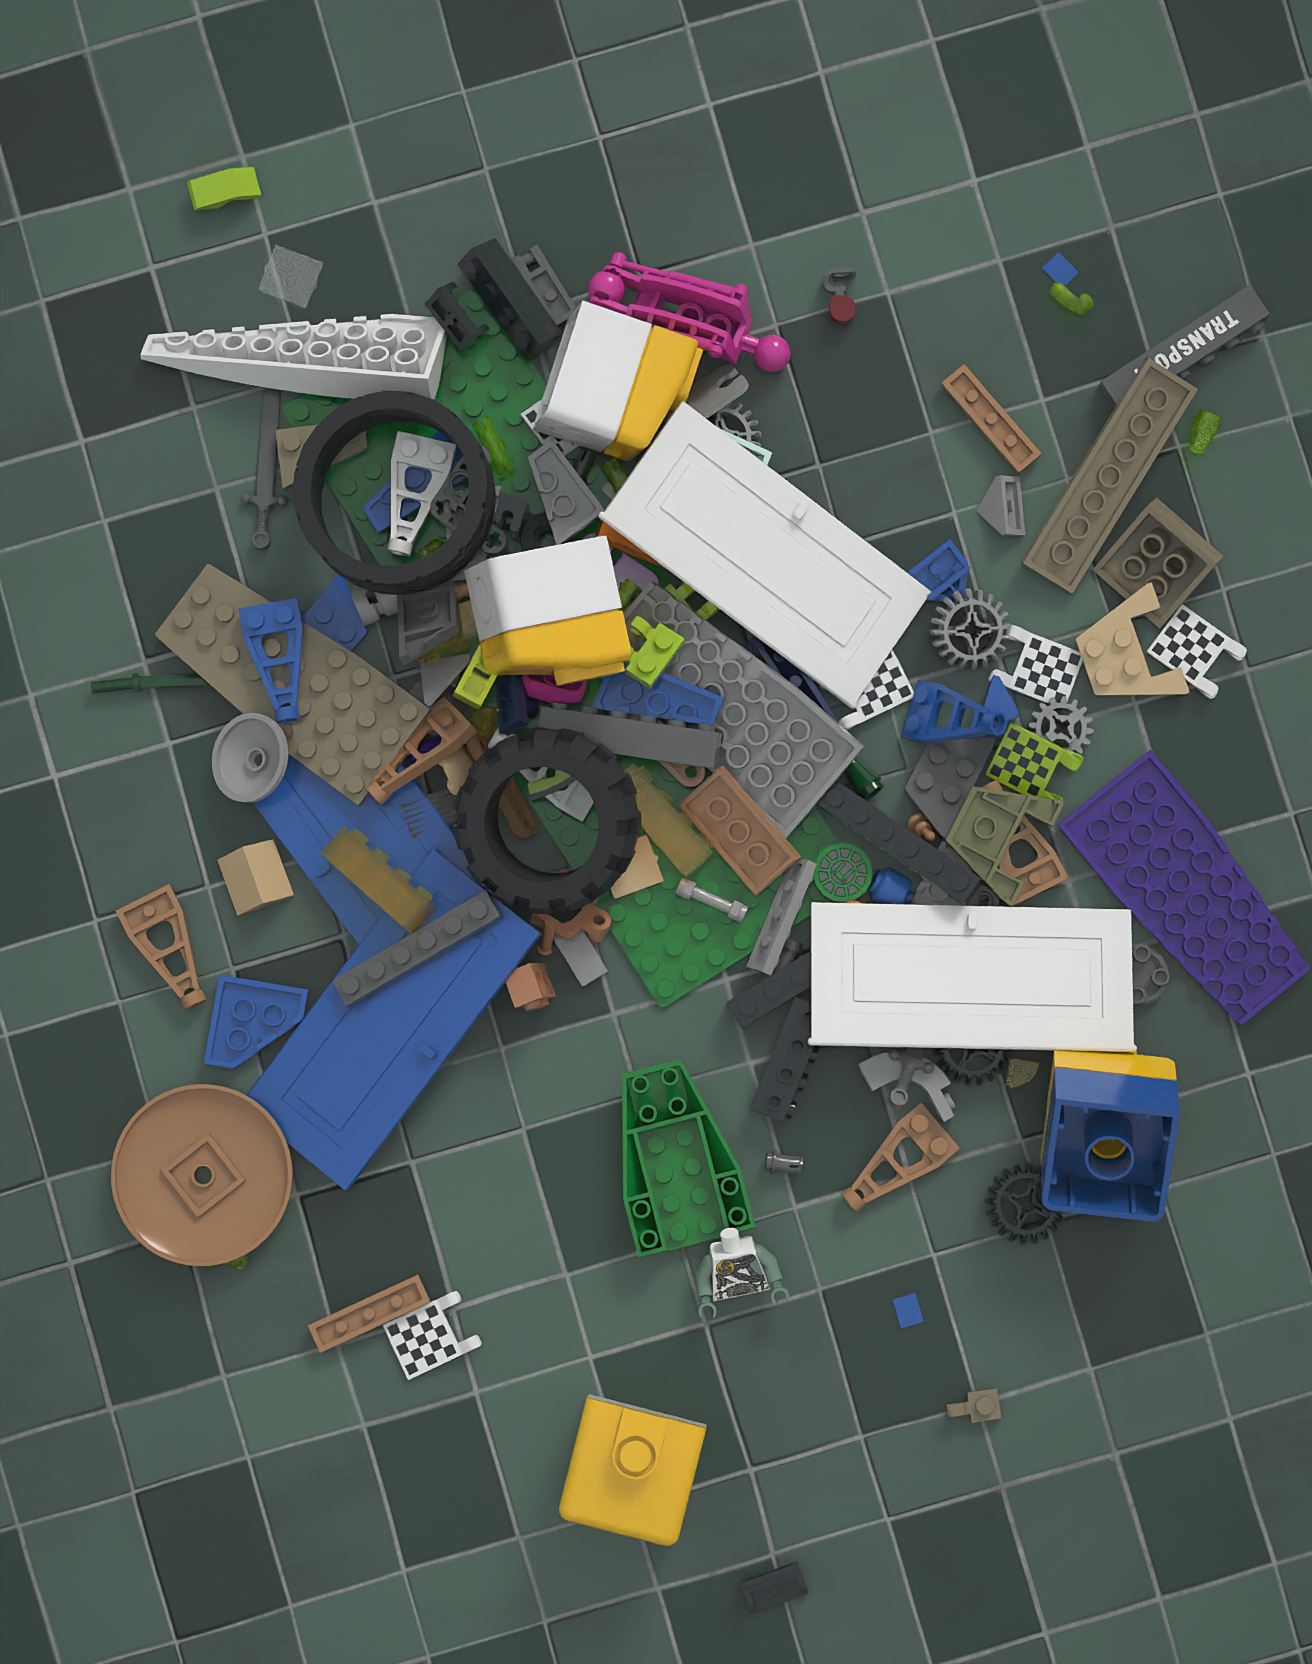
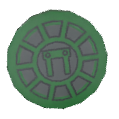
[813,842,873,903]

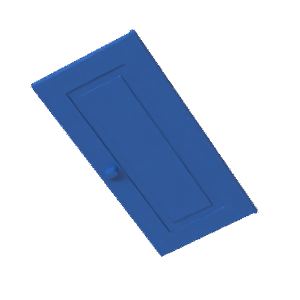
[253,754,514,945]
[246,846,541,1191]

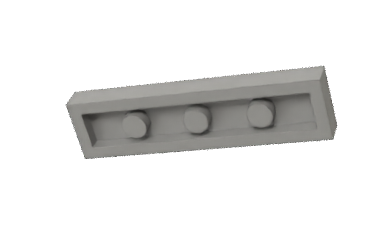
[746,858,817,975]

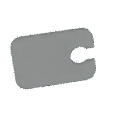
[663,364,749,424]

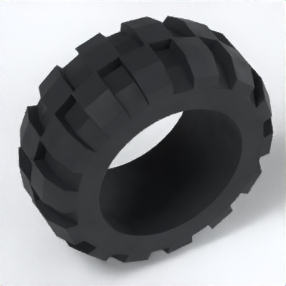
[453,727,641,915]

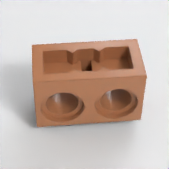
[506,963,556,1011]

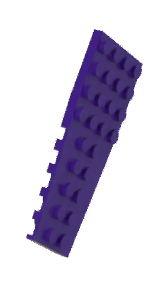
[1057,749,1310,1025]

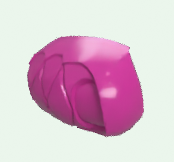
[522,675,588,704]

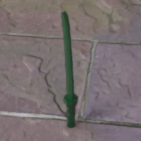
[91,673,211,694]

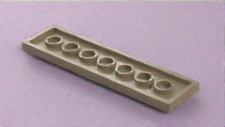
[1021,357,1198,594]

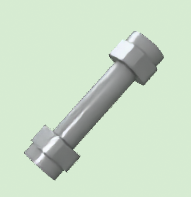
[675,877,748,923]

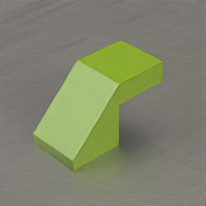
[187,167,261,210]

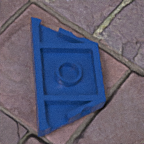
[302,574,368,652]

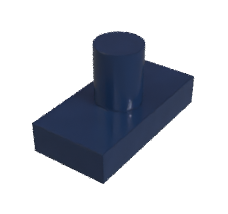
[495,675,539,736]

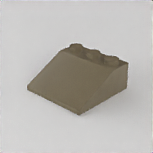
[1092,498,1224,629]

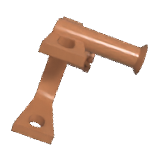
[530,867,611,956]

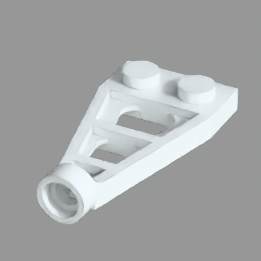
[387,431,457,557]
[488,727,594,823]

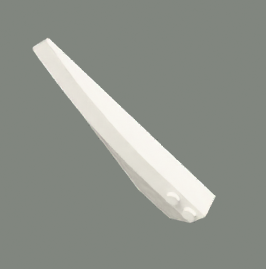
[140,314,447,399]

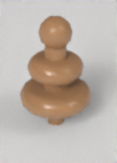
[906,813,935,842]

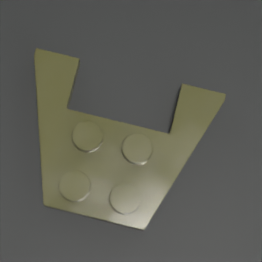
[944,786,1065,907]

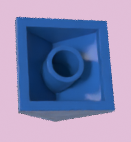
[974,675,1020,739]

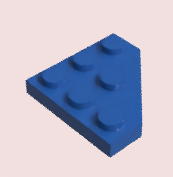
[203,975,309,1069]

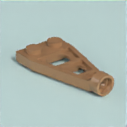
[366,696,478,806]
[981,779,1068,905]
[116,884,207,1010]
[841,1103,960,1213]

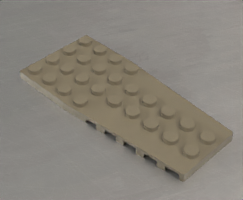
[155,564,431,806]

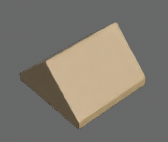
[218,839,294,916]

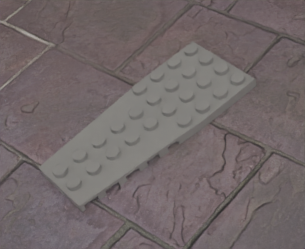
[623,582,865,838]

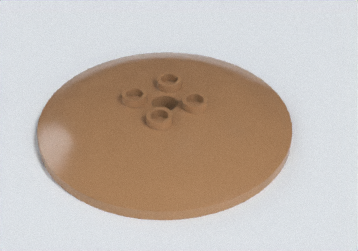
[111,1084,293,1266]

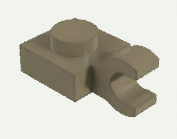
[946,1388,1002,1423]

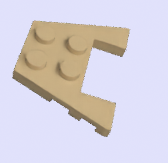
[1076,582,1190,695]

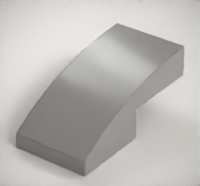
[553,916,608,987]

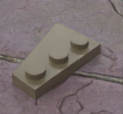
[275,424,368,490]

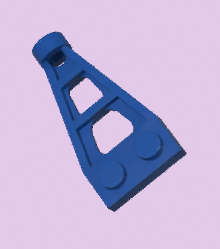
[238,598,304,723]
[901,680,1007,744]

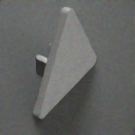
[420,654,472,706]

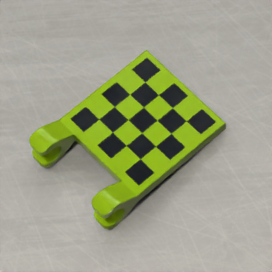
[985,722,1083,801]

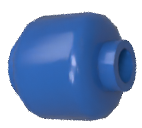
[867,867,914,905]

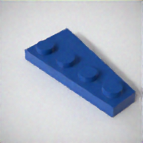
[362,431,468,534]
[592,662,726,726]

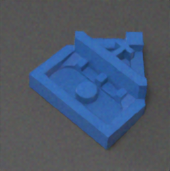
[906,539,970,602]

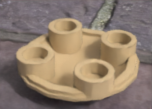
[439,746,475,795]

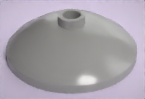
[212,713,288,803]

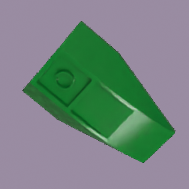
[622,1059,756,1258]

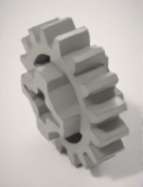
[1028,696,1094,755]

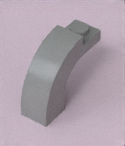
[857,1051,956,1123]

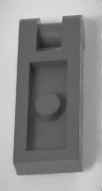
[511,244,576,327]

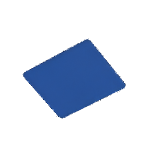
[1042,252,1079,288]
[893,1293,924,1328]

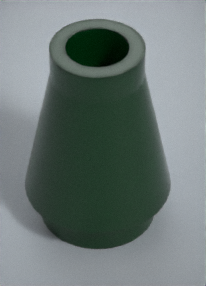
[845,757,884,801]

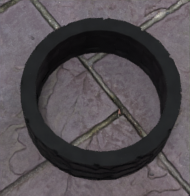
[292,391,496,595]

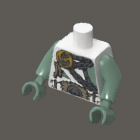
[696,1228,790,1319]

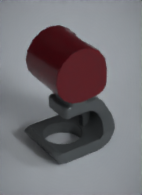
[822,266,856,325]

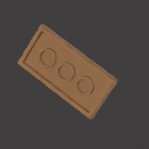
[678,766,801,896]

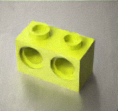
[452,641,497,710]

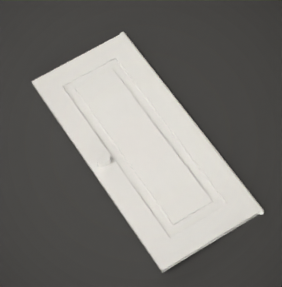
[599,401,931,709]
[808,902,1137,1052]

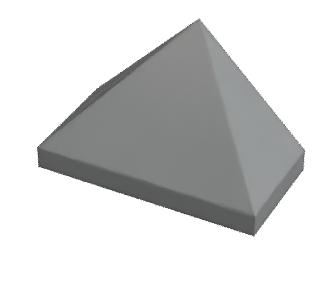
[977,475,1026,536]

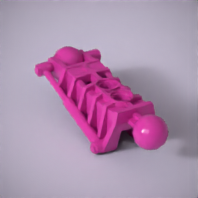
[587,252,791,373]

